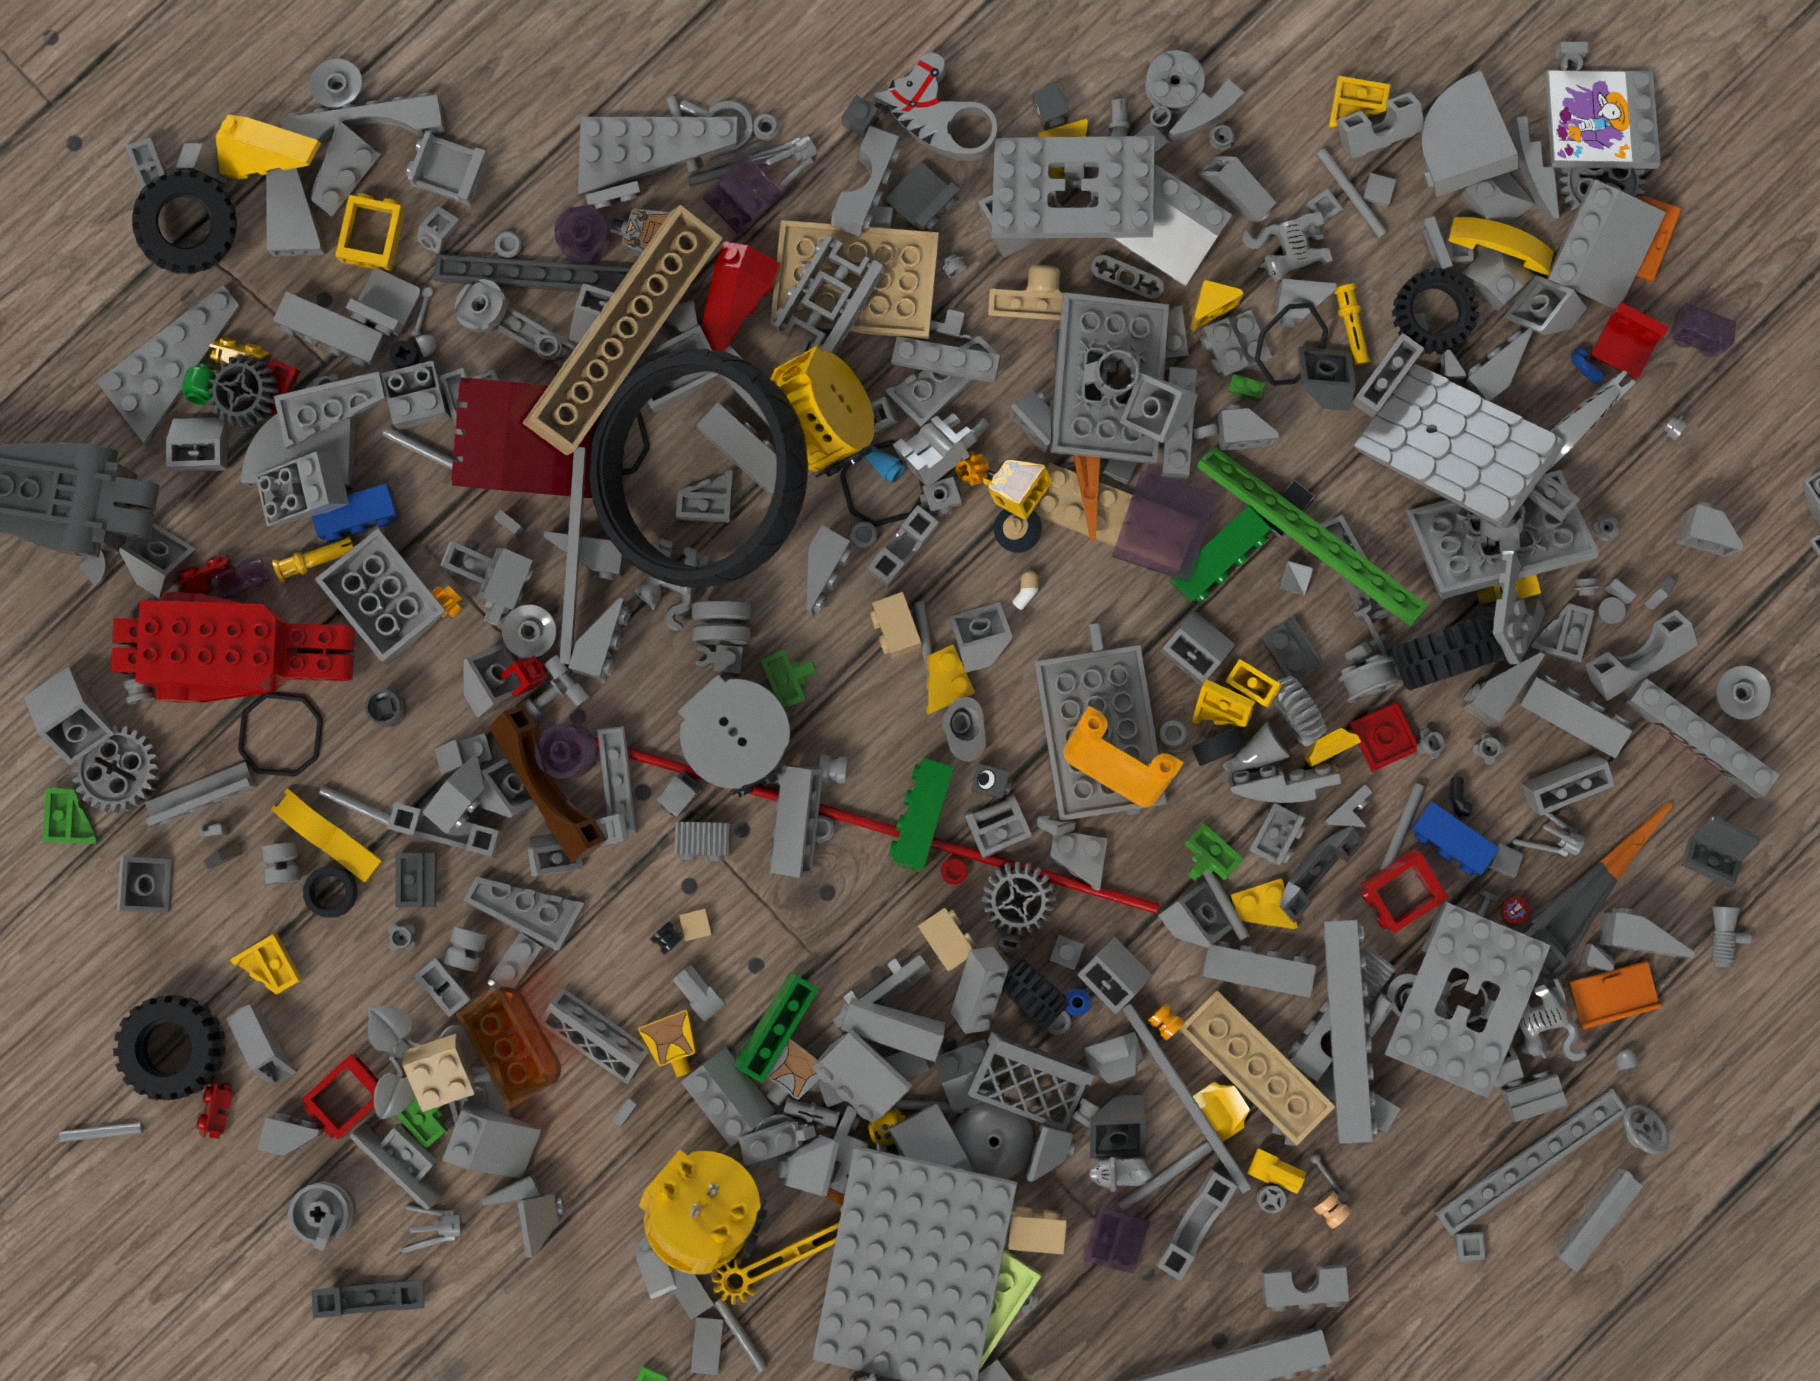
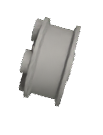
[1145,50,1205,114]
[1338,654,1403,703]

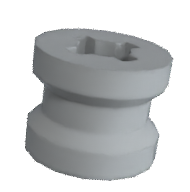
[123,679,155,704]
[1072,1098,1101,1128]
[1256,1184,1286,1213]

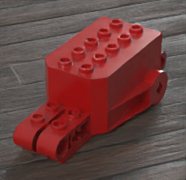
[110,592,355,703]

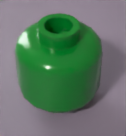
[181,364,216,405]

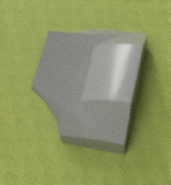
[528,833,583,877]
[1083,1031,1143,1084]

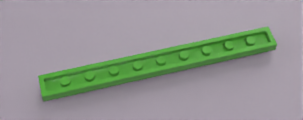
[1197,446,1429,627]

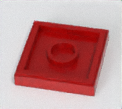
[1348,701,1418,772]

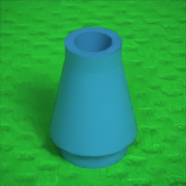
[865,446,905,483]

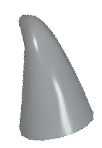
[1223,720,1291,773]

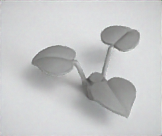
[368,1006,480,1119]

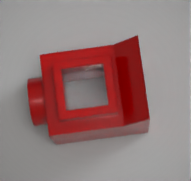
[500,655,548,697]

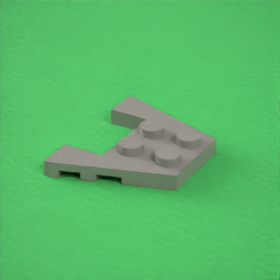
[1493,551,1546,664]

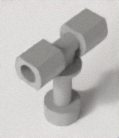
[520,655,590,721]

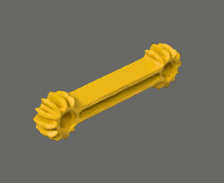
[712,1206,843,1305]

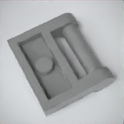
[964,794,1032,859]

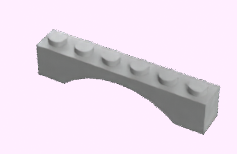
[280,93,446,151]

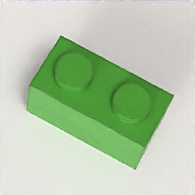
[1227,374,1265,402]

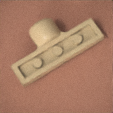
[988,265,1063,321]

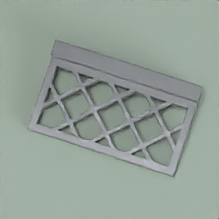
[968,1032,1094,1131]

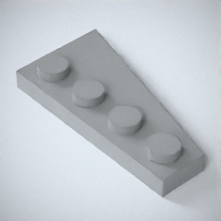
[274,372,386,450]
[463,877,585,952]

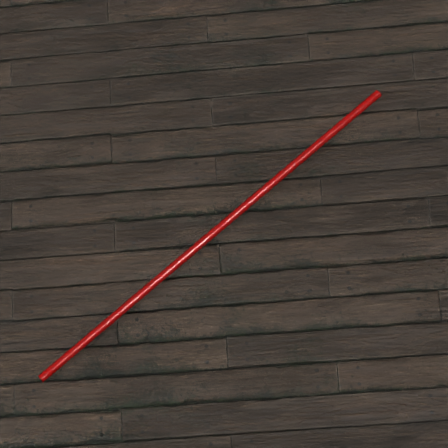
[589,736,1160,914]

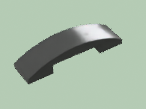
[1280,826,1364,923]
[312,1280,425,1318]

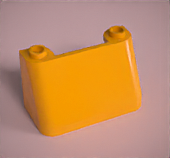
[1063,706,1184,808]

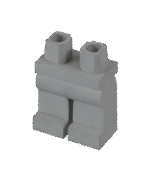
[893,413,977,488]

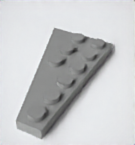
[578,117,739,197]
[96,285,241,445]

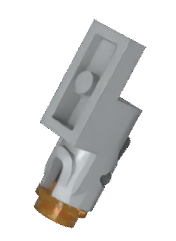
[824,1104,868,1205]

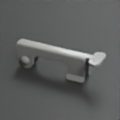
[930,309,974,341]

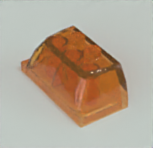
[455,986,561,1110]

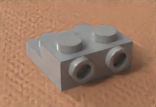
[1200,310,1272,380]

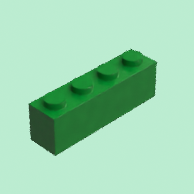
[1169,506,1271,604]
[888,758,954,873]
[734,972,819,1084]

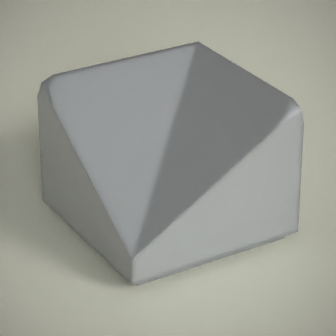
[1278,561,1313,596]
[1581,944,1614,971]

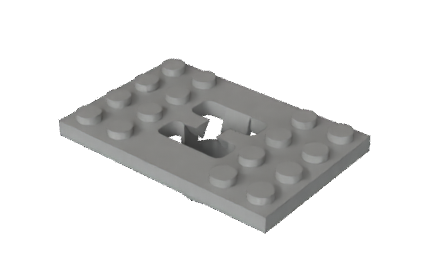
[992,136,1155,239]
[1050,292,1169,464]
[1406,470,1599,599]
[1384,903,1551,1098]

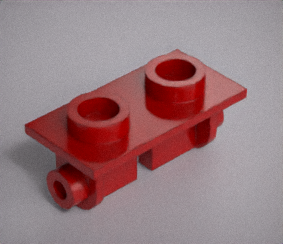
[177,555,236,594]
[196,1080,234,1139]

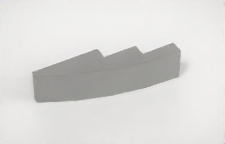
[1511,116,1559,225]
[1321,515,1391,626]

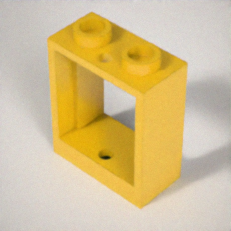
[335,193,406,273]

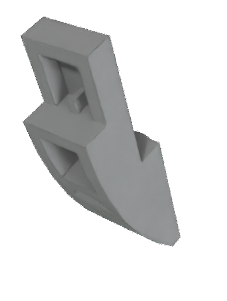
[1227,763,1341,803]

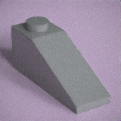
[544,531,625,581]

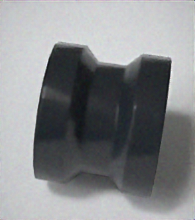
[390,340,420,369]
[650,921,684,955]

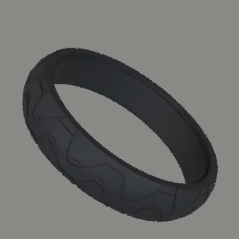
[589,349,808,588]

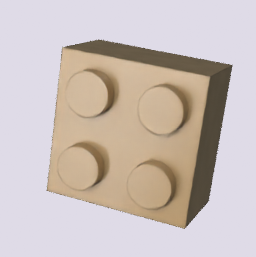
[869,592,921,659]
[918,908,977,972]
[403,1033,475,1112]
[1007,1207,1066,1254]

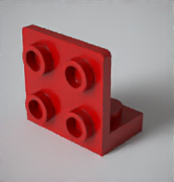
[1590,302,1669,379]

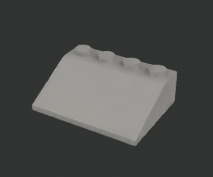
[1111,163,1232,287]
[1545,180,1666,309]
[315,528,446,665]

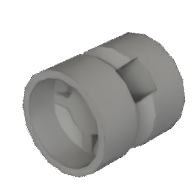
[261,842,301,885]
[444,926,488,972]

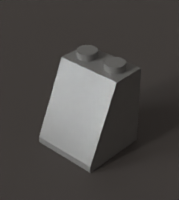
[24,666,114,765]

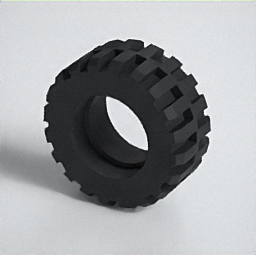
[132,170,237,275]
[1393,616,1504,691]
[113,995,226,1101]

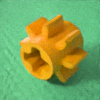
[956,451,989,486]
[431,585,462,618]

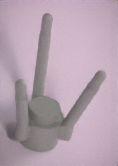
[749,135,817,187]
[1512,812,1585,857]
[401,1205,462,1253]

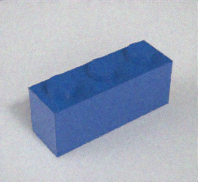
[312,484,400,542]
[1409,802,1500,877]

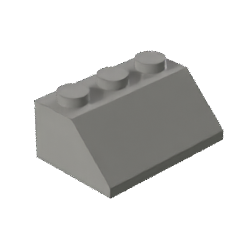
[812,1030,912,1123]
[681,1047,776,1147]

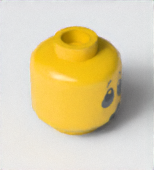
[868,1108,908,1147]

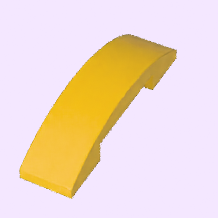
[1448,217,1554,275]

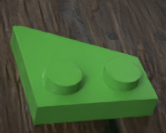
[43,788,98,844]

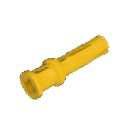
[1333,283,1370,366]
[272,536,354,583]

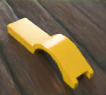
[271,788,383,883]

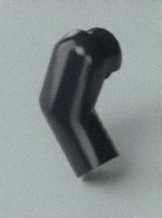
[1450,777,1472,817]

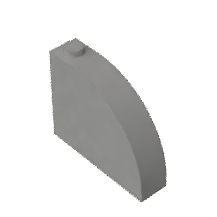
[1422,71,1518,197]
[241,413,356,489]

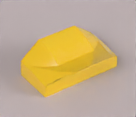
[1305,728,1361,768]
[1192,1081,1250,1143]

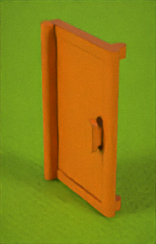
[1636,195,1682,283]
[1568,960,1662,1029]

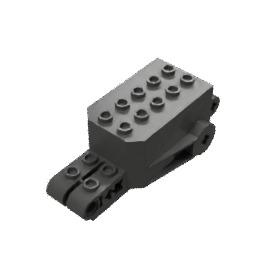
[0,442,160,558]

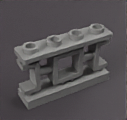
[773,235,885,355]

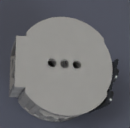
[677,675,790,797]

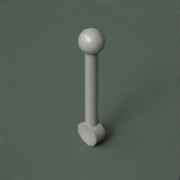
[411,287,433,340]
[1310,1153,1348,1202]

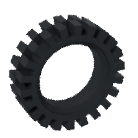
[1392,268,1479,354]

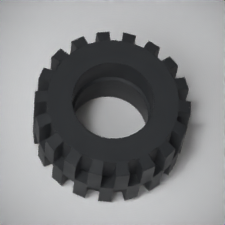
[1002,958,1069,1028]

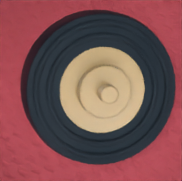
[994,509,1042,553]

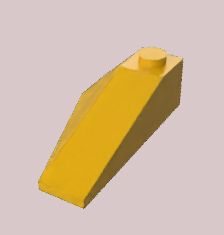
[216,115,321,179]

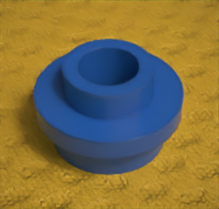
[1065,989,1091,1016]

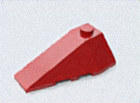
[701,241,781,352]

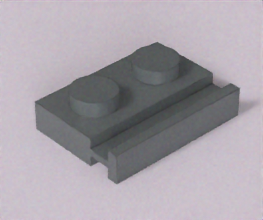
[1260,617,1323,679]
[395,853,437,907]

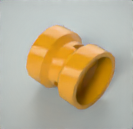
[1147,1002,1185,1041]

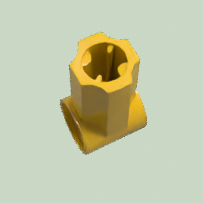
[1247,1148,1306,1193]

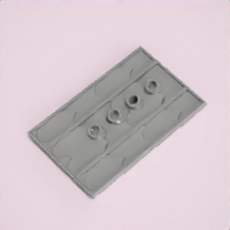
[1354,363,1565,529]

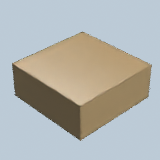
[679,909,712,941]

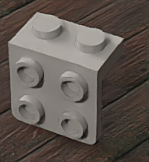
[346,268,421,337]

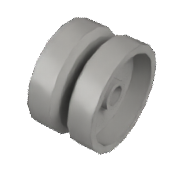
[692,601,751,645]
[288,1180,356,1244]

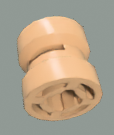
[1313,1190,1352,1229]

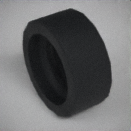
[1191,727,1247,766]
[303,867,357,918]

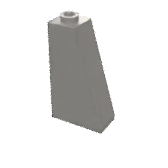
[266,167,326,257]
[838,998,945,1062]

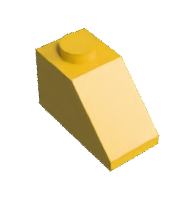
[1225,659,1282,708]

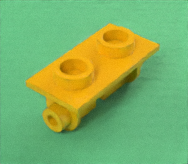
[210,337,270,364]

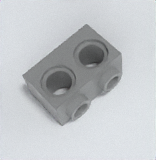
[415,958,475,1018]

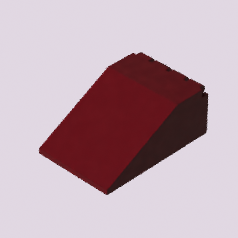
[451,377,624,498]

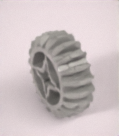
[1273,676,1327,747]
[982,861,1055,935]

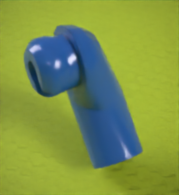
[1571,347,1604,384]

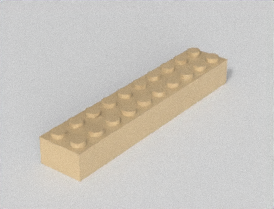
[523,205,722,455]

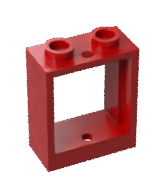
[1360,849,1448,933]
[302,1053,379,1140]

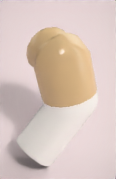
[1012,570,1039,610]

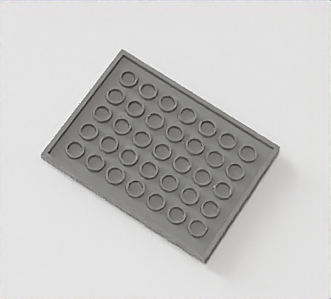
[812,1146,1018,1381]

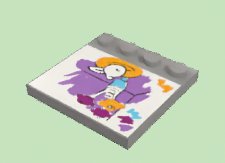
[1545,70,1661,169]

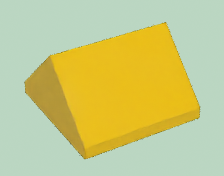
[1190,280,1244,332]

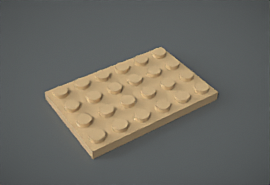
[770,220,939,339]

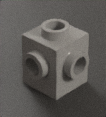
[919,477,961,517]

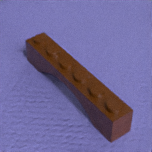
[489,704,607,863]

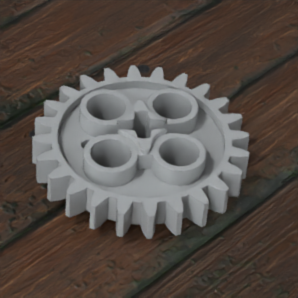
[1557,167,1646,213]
[71,725,161,813]

